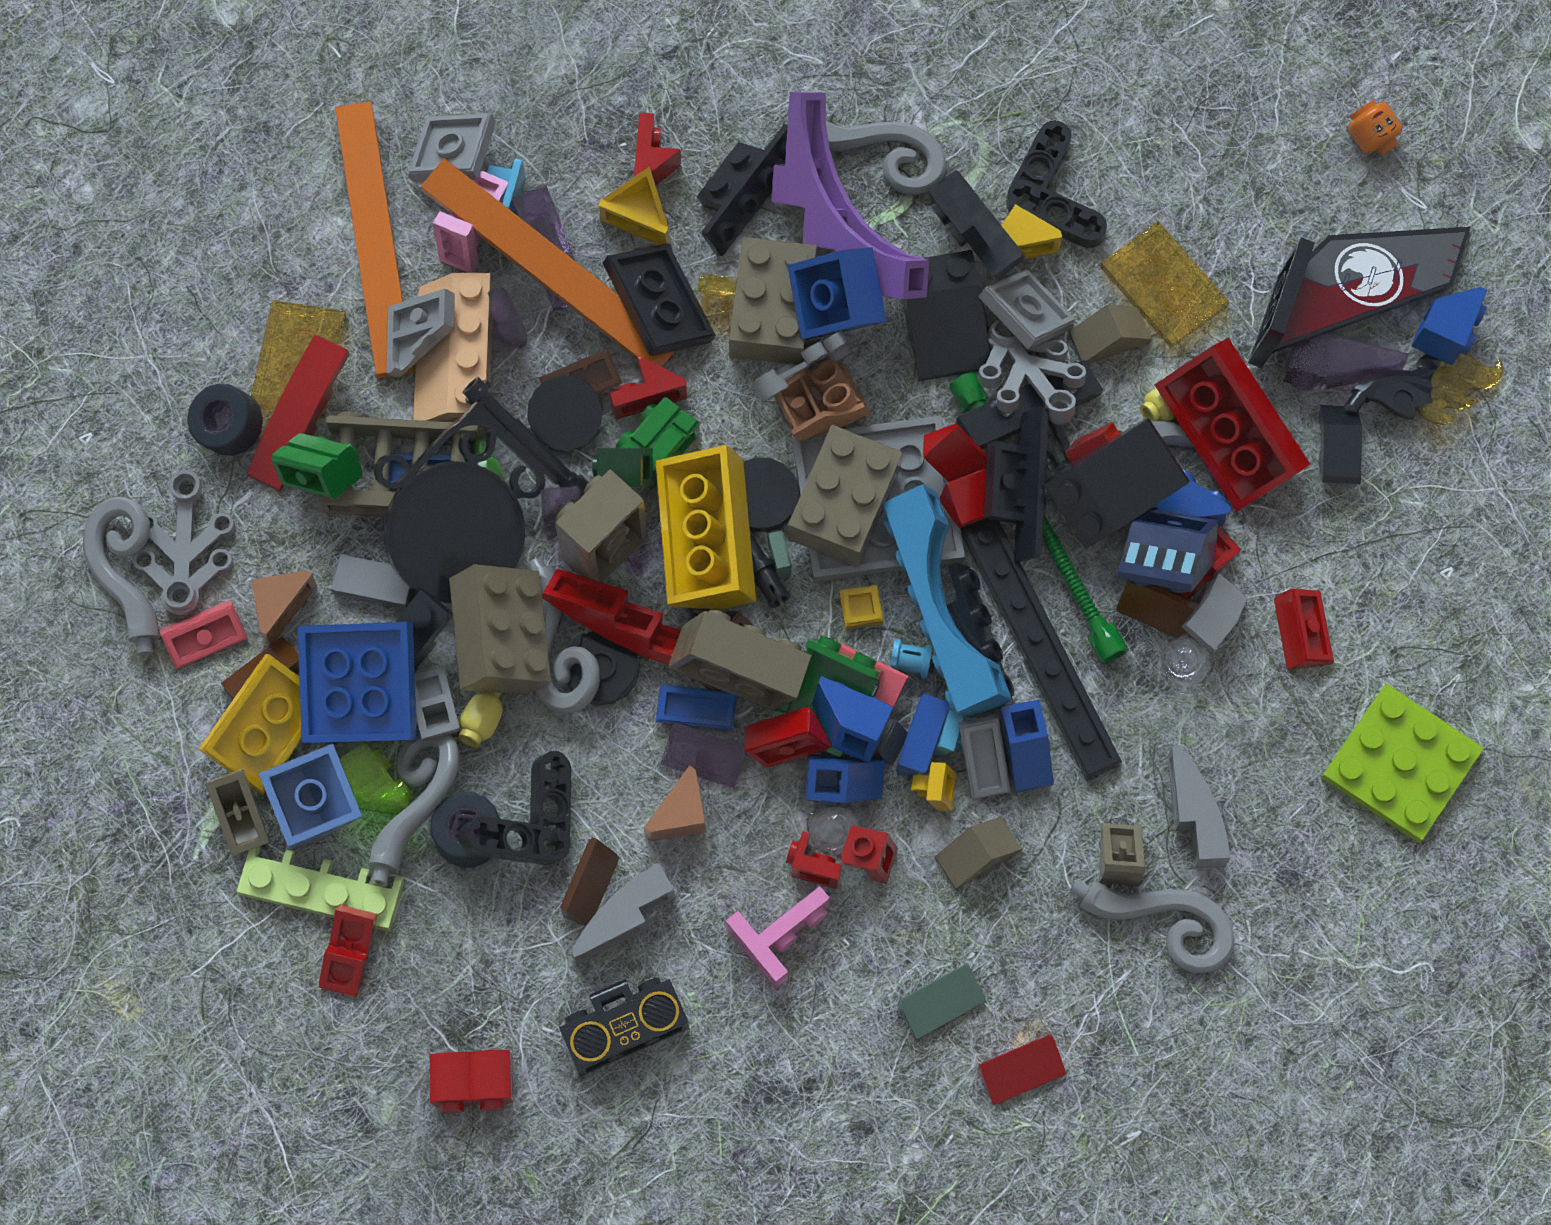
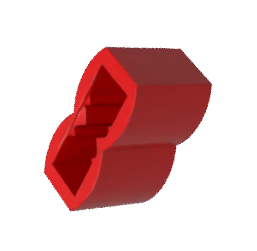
[429,1050,514,1114]

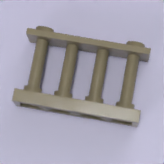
[318,411,481,517]

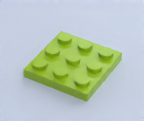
[1321,683,1484,844]

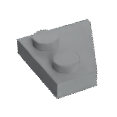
[386,289,455,378]

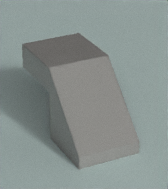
[1181,573,1247,652]
[415,666,460,741]

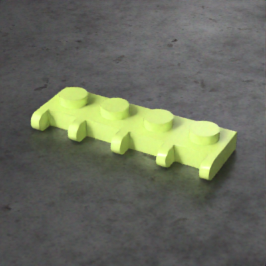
[237,846,404,932]

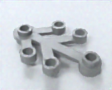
[979,320,1086,425]
[752,330,853,403]
[132,470,236,616]

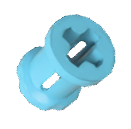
[890,639,933,679]

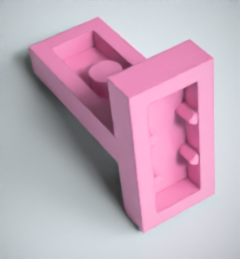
[433,171,508,273]
[726,886,830,989]

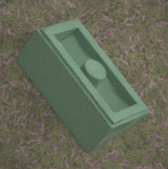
[897,963,986,1040]

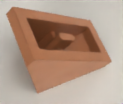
[252,570,317,645]
[644,765,706,841]

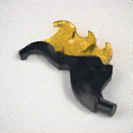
[1344,352,1504,425]

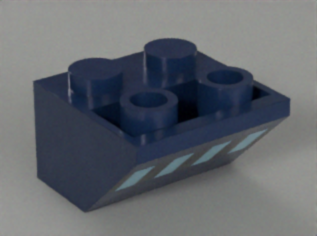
[1117,509,1218,593]

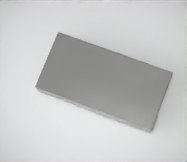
[331,554,412,609]
[958,715,1010,800]

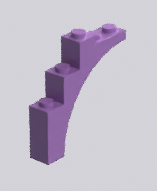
[772,91,930,300]

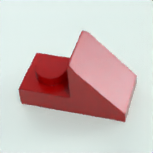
[634,113,681,186]
[610,356,687,420]

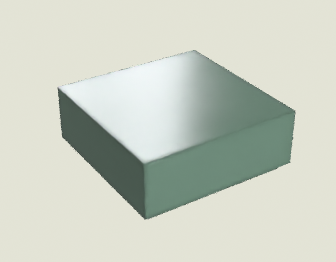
[768,531,792,580]

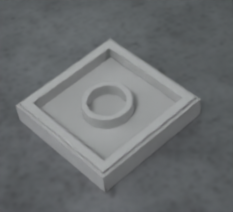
[408,113,496,182]
[978,269,1076,350]

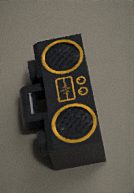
[559,977,690,1077]

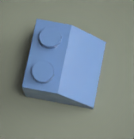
[259,744,363,850]

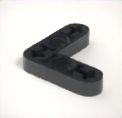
[1006,120,1107,248]
[459,751,571,865]

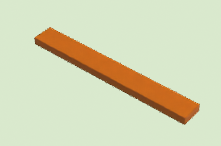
[335,101,414,379]
[420,158,675,367]

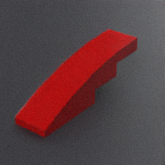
[246,334,350,492]
[542,569,681,665]

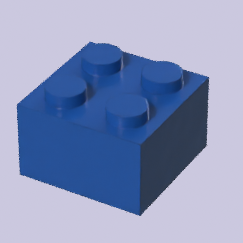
[787,247,887,339]

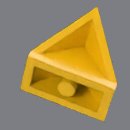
[598,166,670,245]

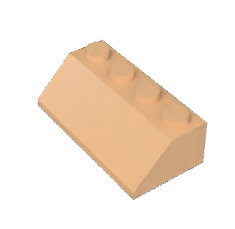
[413,273,494,429]

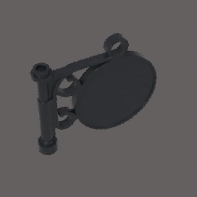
[374,377,589,603]

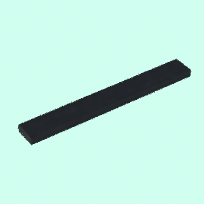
[960,518,1122,781]

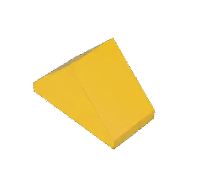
[1001,204,1062,259]

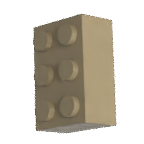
[729,237,817,365]
[788,425,903,567]
[555,469,648,582]
[449,564,551,695]
[668,610,811,711]

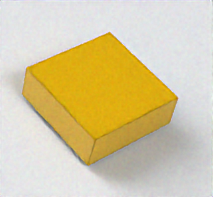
[839,585,883,630]

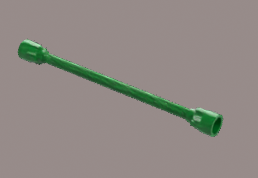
[949,372,1129,664]

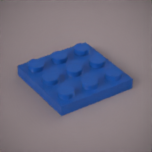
[298,622,417,743]

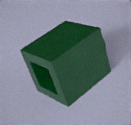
[592,448,653,487]

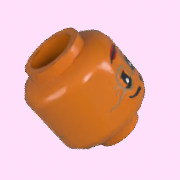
[1347,99,1403,156]

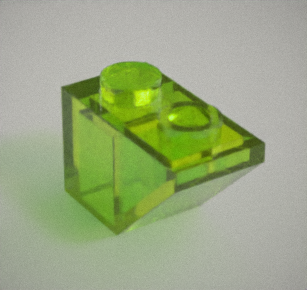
[339,742,413,815]

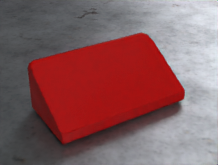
[923,423,987,482]
[939,468,986,528]
[1274,589,1334,669]
[744,707,831,768]
[977,1034,1067,1106]

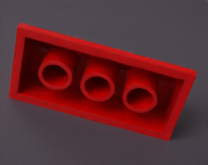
[1154,338,1311,512]

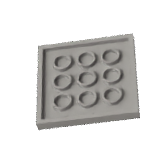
[792,416,965,582]

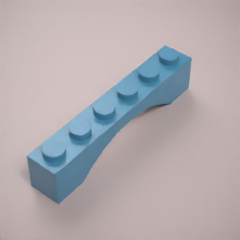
[883,484,1012,718]

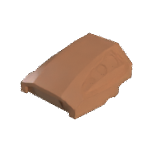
[775,360,871,441]

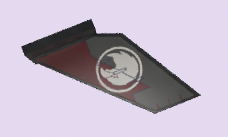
[1248,226,1471,369]

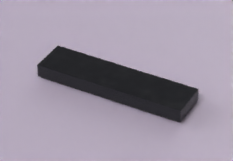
[956,360,1103,449]

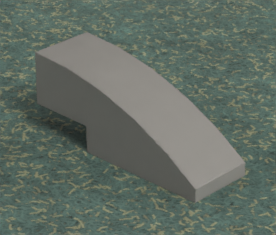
[1168,745,1231,868]
[571,862,675,966]

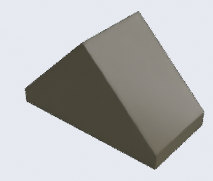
[1068,304,1152,364]
[205,769,269,856]
[935,817,1022,890]
[1099,823,1145,886]

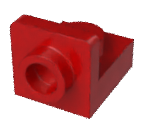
[840,825,898,884]
[786,831,842,890]

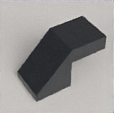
[1318,405,1362,484]

